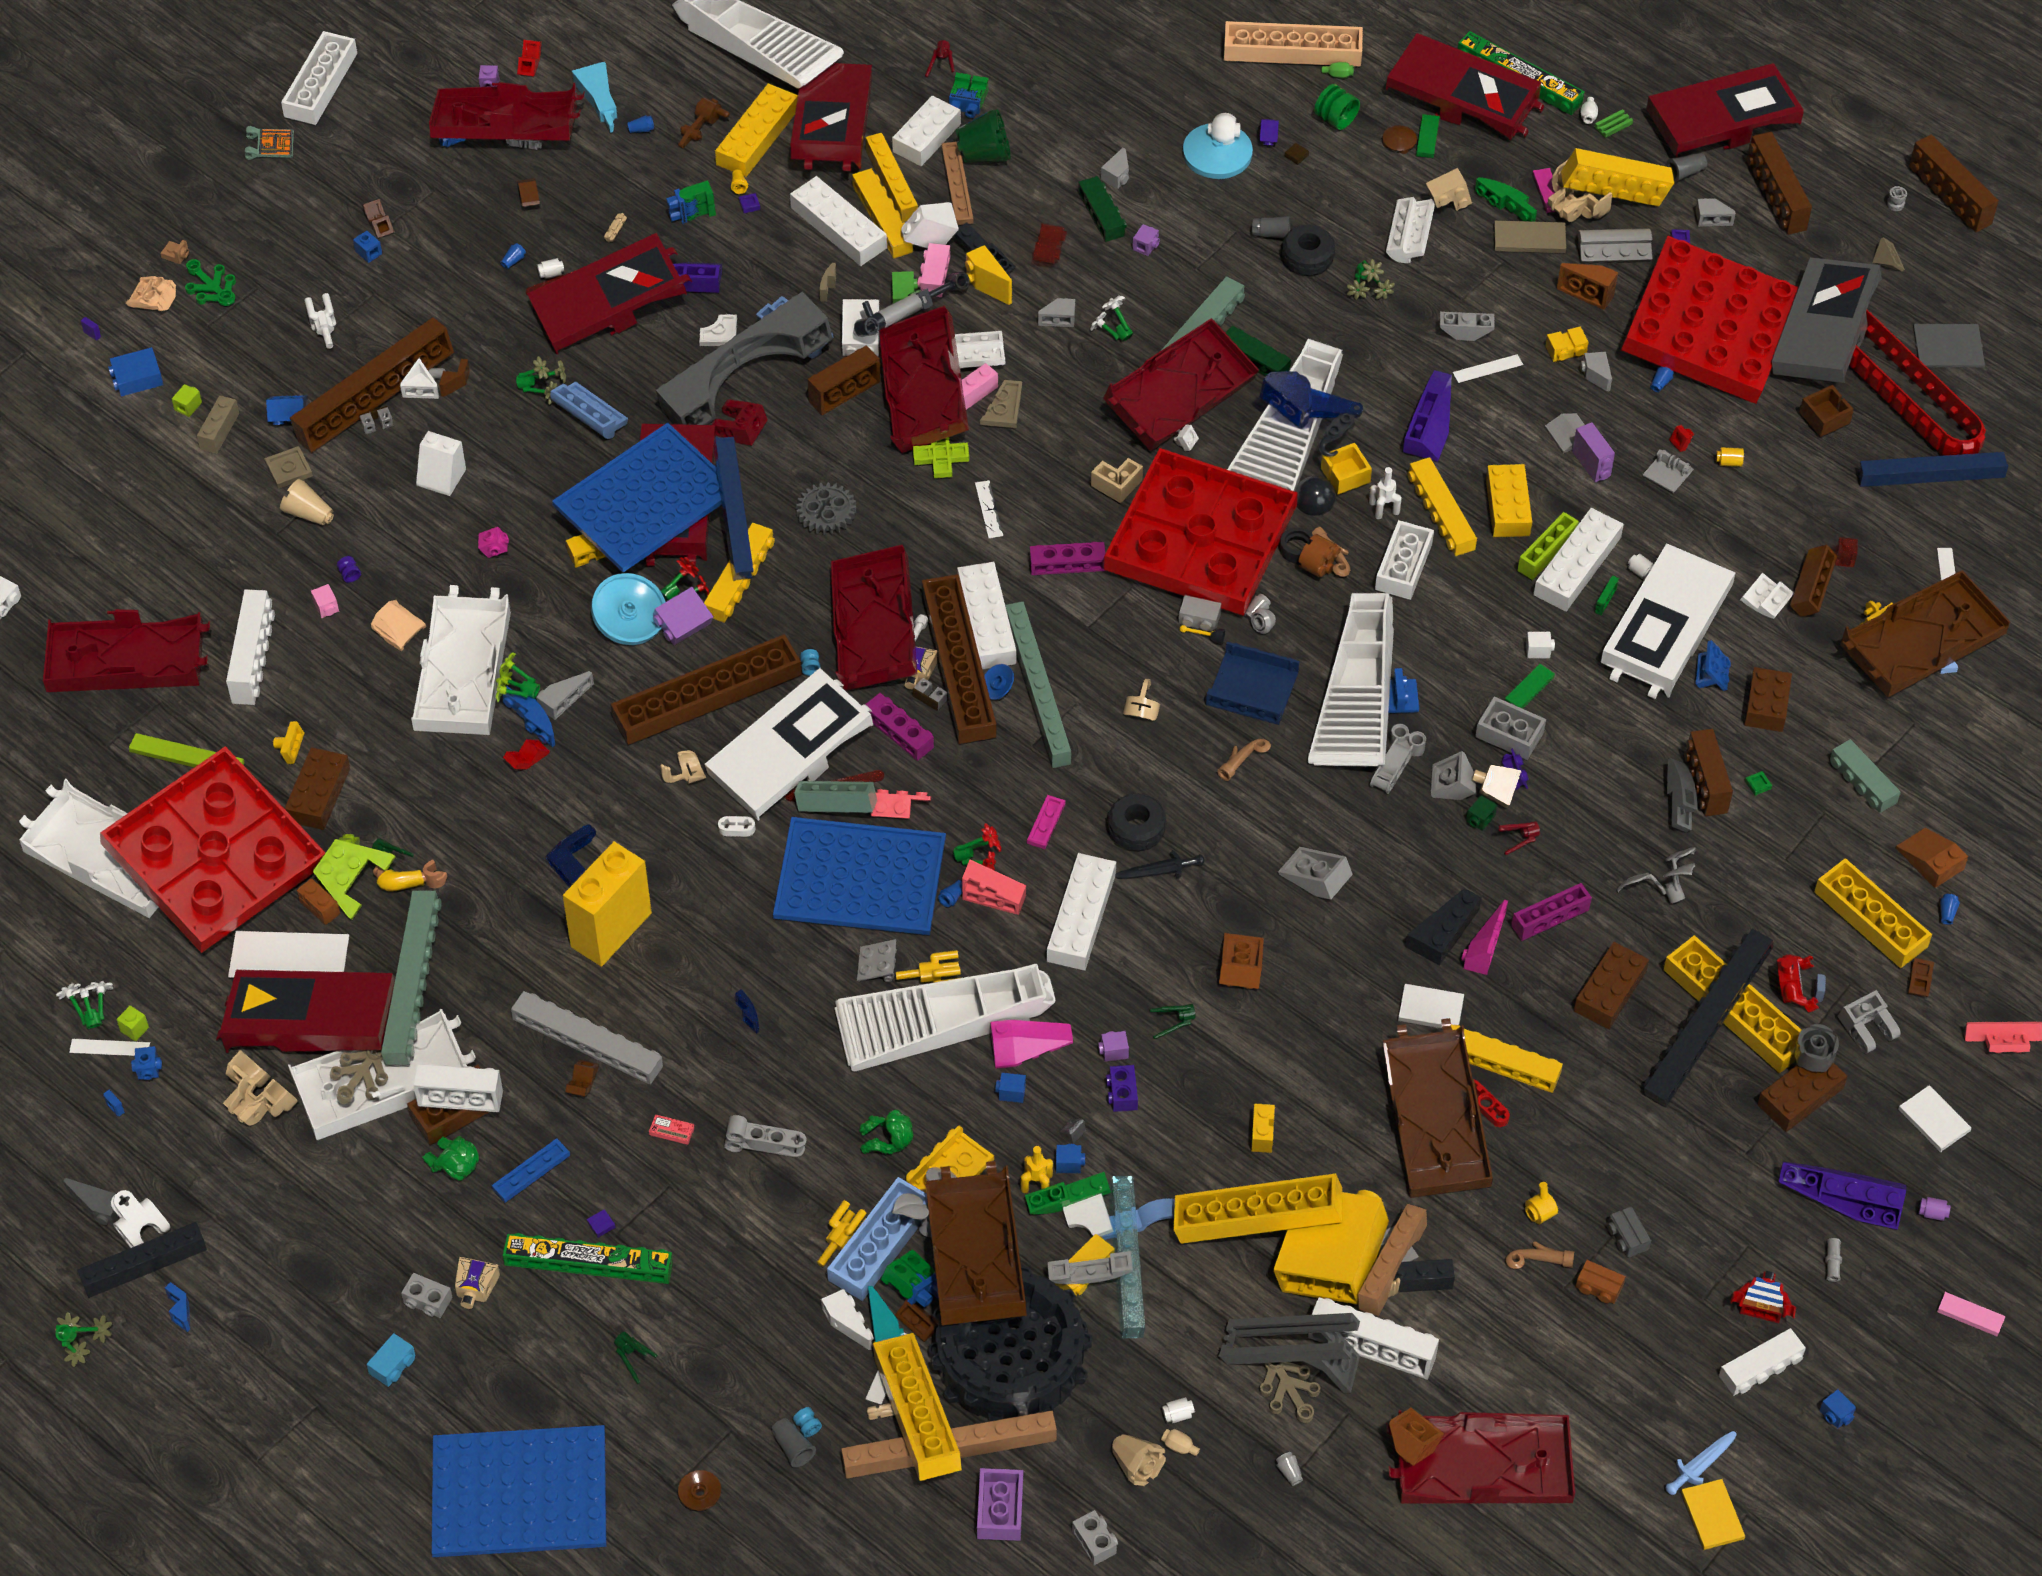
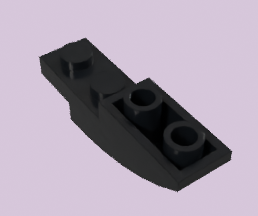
[954,222,1016,274]

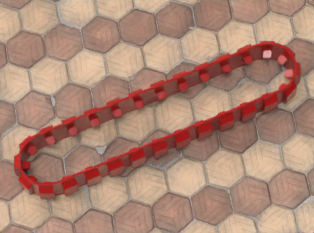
[1849,310,1986,456]

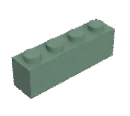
[1830,739,1901,813]
[794,781,877,813]

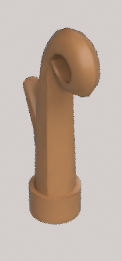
[1312,527,1351,577]
[1217,739,1271,781]
[1506,1242,1574,1269]

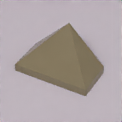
[1872,237,1905,271]

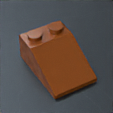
[1557,263,1618,310]
[1896,828,1968,888]
[1219,933,1264,989]

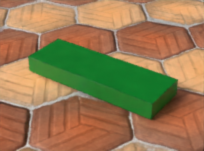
[1416,114,1440,158]
[1505,664,1555,709]

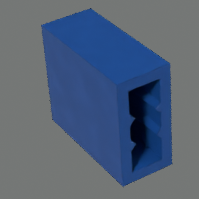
[108,347,163,396]

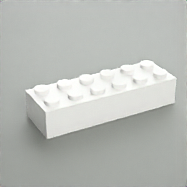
[281,31,357,125]
[790,176,887,266]
[1534,508,1624,612]
[957,562,1016,669]
[226,590,275,705]
[1047,853,1116,970]
[1308,1297,1439,1380]

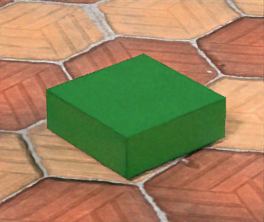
[1745,771,1772,796]

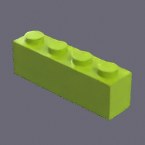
[1518,512,1579,580]

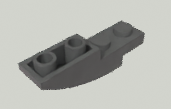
[1667,758,1697,832]

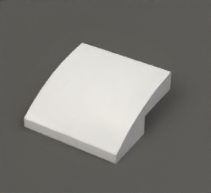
[1740,573,1794,619]

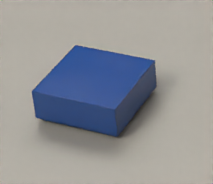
[103,1090,125,1117]

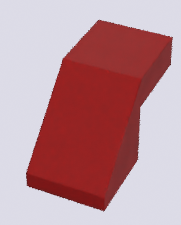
[517,40,542,76]
[503,739,550,769]

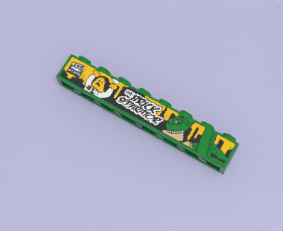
[1458,31,1585,115]
[503,1233,673,1284]

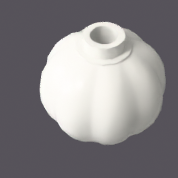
[1208,113,1240,145]

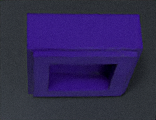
[739,193,760,214]
[1671,229,1690,244]
[81,317,101,341]
[587,1209,616,1238]

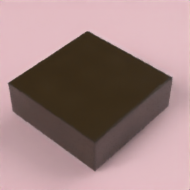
[1284,143,1309,165]

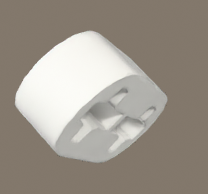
[718,816,755,837]

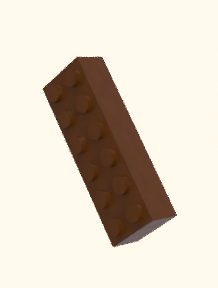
[1746,132,1812,235]
[1909,134,1999,232]

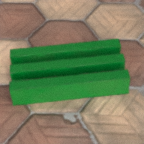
[1595,575,1619,616]

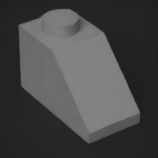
[1101,148,1129,189]
[1695,198,1736,227]
[1038,298,1075,327]
[1580,352,1612,391]

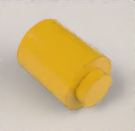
[1716,447,1744,467]

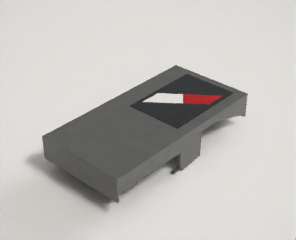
[1772,257,1882,383]

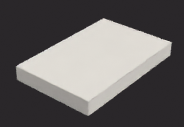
[1398,984,1464,1028]
[1898,1085,1971,1152]

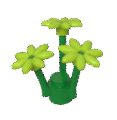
[495,652,540,702]

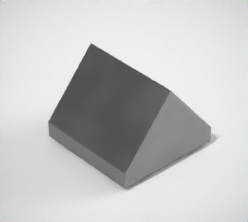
[1059,1119,1086,1144]

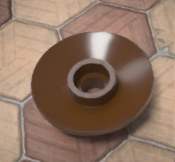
[678,1470,721,1511]

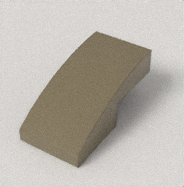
[819,263,836,302]

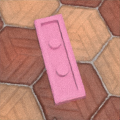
[1937,1292,2005,1336]

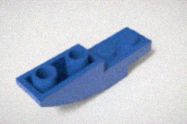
[502,686,555,747]

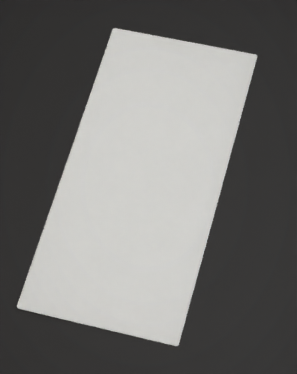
[228,931,349,978]

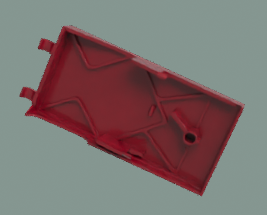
[429,82,585,141]

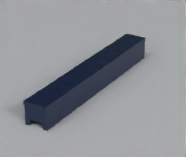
[713,437,754,581]
[1857,452,2008,487]

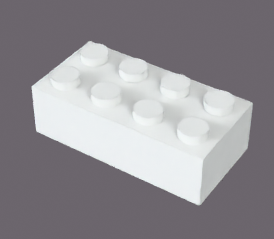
[892,96,961,166]
[1375,520,1434,600]
[413,1063,503,1112]

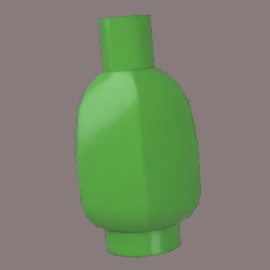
[1322,62,1354,78]

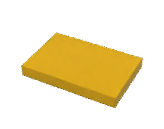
[1681,1479,1745,1550]

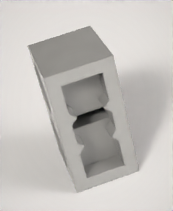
[401,1273,453,1318]
[1072,1510,1118,1565]

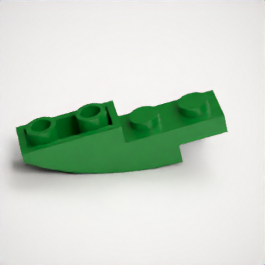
[1475,177,1537,222]
[1025,1172,1111,1214]

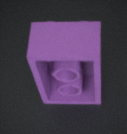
[977,1468,1023,1541]

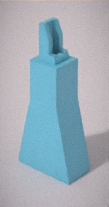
[572,62,617,133]

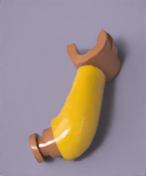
[373,859,447,891]

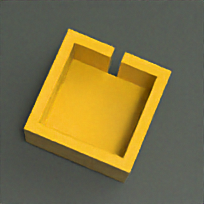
[1321,443,1372,494]

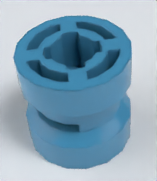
[800,649,821,676]
[793,1407,822,1437]

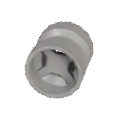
[1887,186,1907,211]

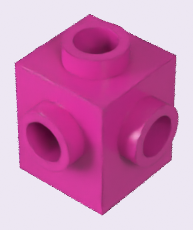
[478,527,509,558]

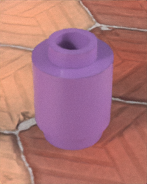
[1919,1197,1951,1221]

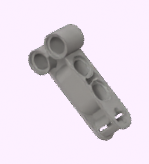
[1370,724,1426,794]
[724,1115,806,1157]

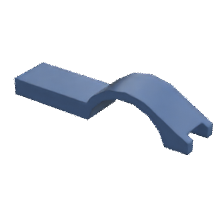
[1101,1198,1175,1240]

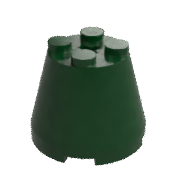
[956,109,1011,163]

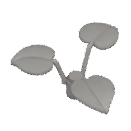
[1617,847,1696,903]
[892,1167,957,1237]

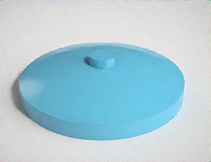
[1183,123,1253,179]
[591,573,665,645]

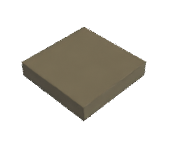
[264,446,313,489]

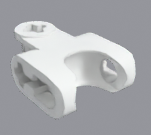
[111,1190,170,1248]

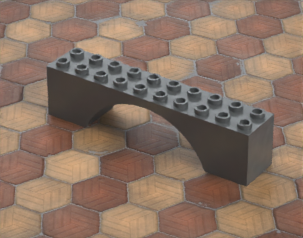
[656,291,833,425]

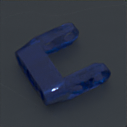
[546,824,596,888]

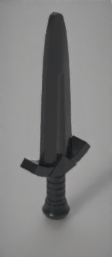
[1115,850,1205,879]

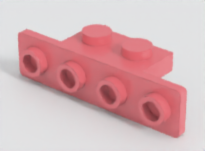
[871,789,931,819]
[1964,1022,2042,1053]

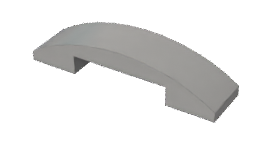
[1048,1251,1133,1284]

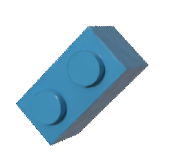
[366,1333,416,1387]

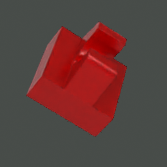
[1669,425,1694,452]

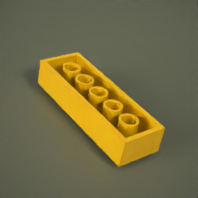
[715,83,798,177]
[1561,148,1674,206]
[1814,858,1932,968]

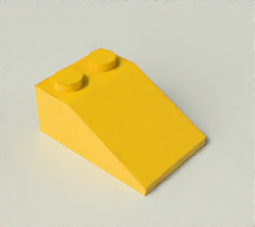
[965,245,1012,305]

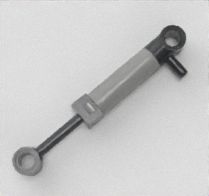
[854,272,970,337]

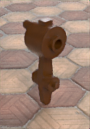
[678,97,730,148]

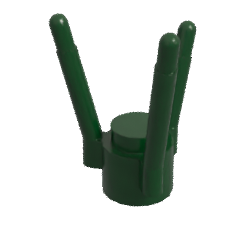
[372,838,414,872]
[1150,1004,1196,1039]
[614,1332,658,1384]

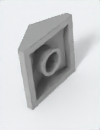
[1545,413,1585,453]

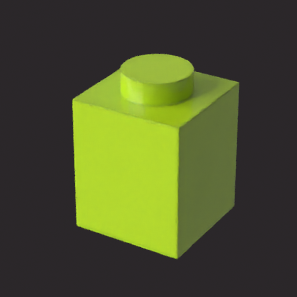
[172,384,202,417]
[116,1006,149,1042]

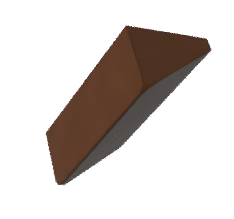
[895,1299,938,1342]

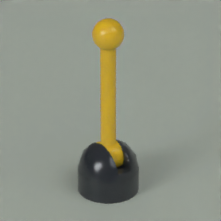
[1180,625,1225,644]

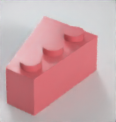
[962,860,1026,915]

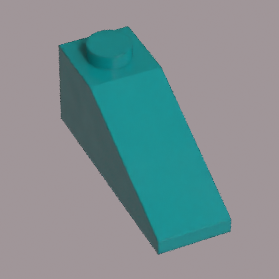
[868,1286,904,1342]

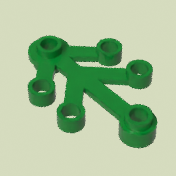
[185,259,236,306]

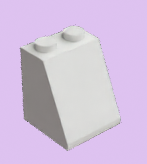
[901,202,958,248]
[842,299,879,356]
[416,431,466,496]

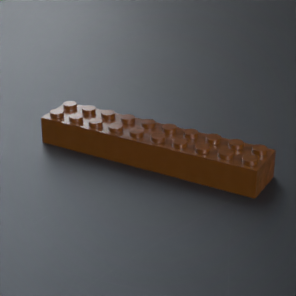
[290,317,454,453]
[922,574,996,744]
[611,634,802,745]

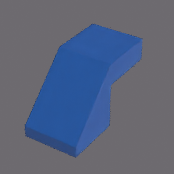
[165,1282,190,1332]

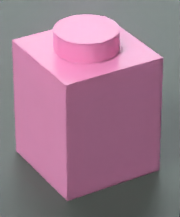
[311,584,339,618]

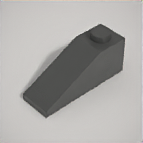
[64,1178,125,1226]

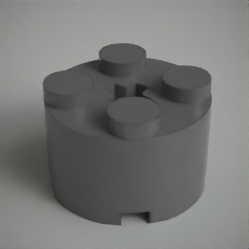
[1794,1024,1839,1072]

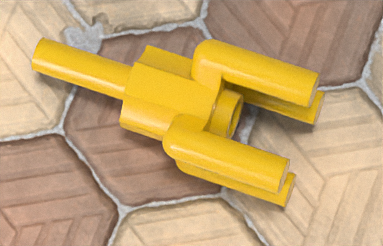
[896,950,961,983]
[1021,1146,1053,1193]
[817,1200,867,1267]

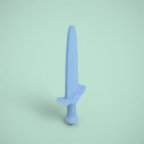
[1666,1431,1736,1495]

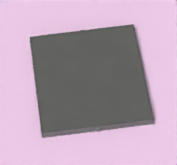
[1913,324,1985,367]

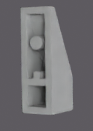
[536,671,594,720]

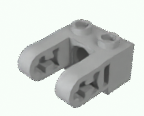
[1838,990,1901,1054]

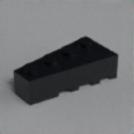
[1405,888,1482,966]

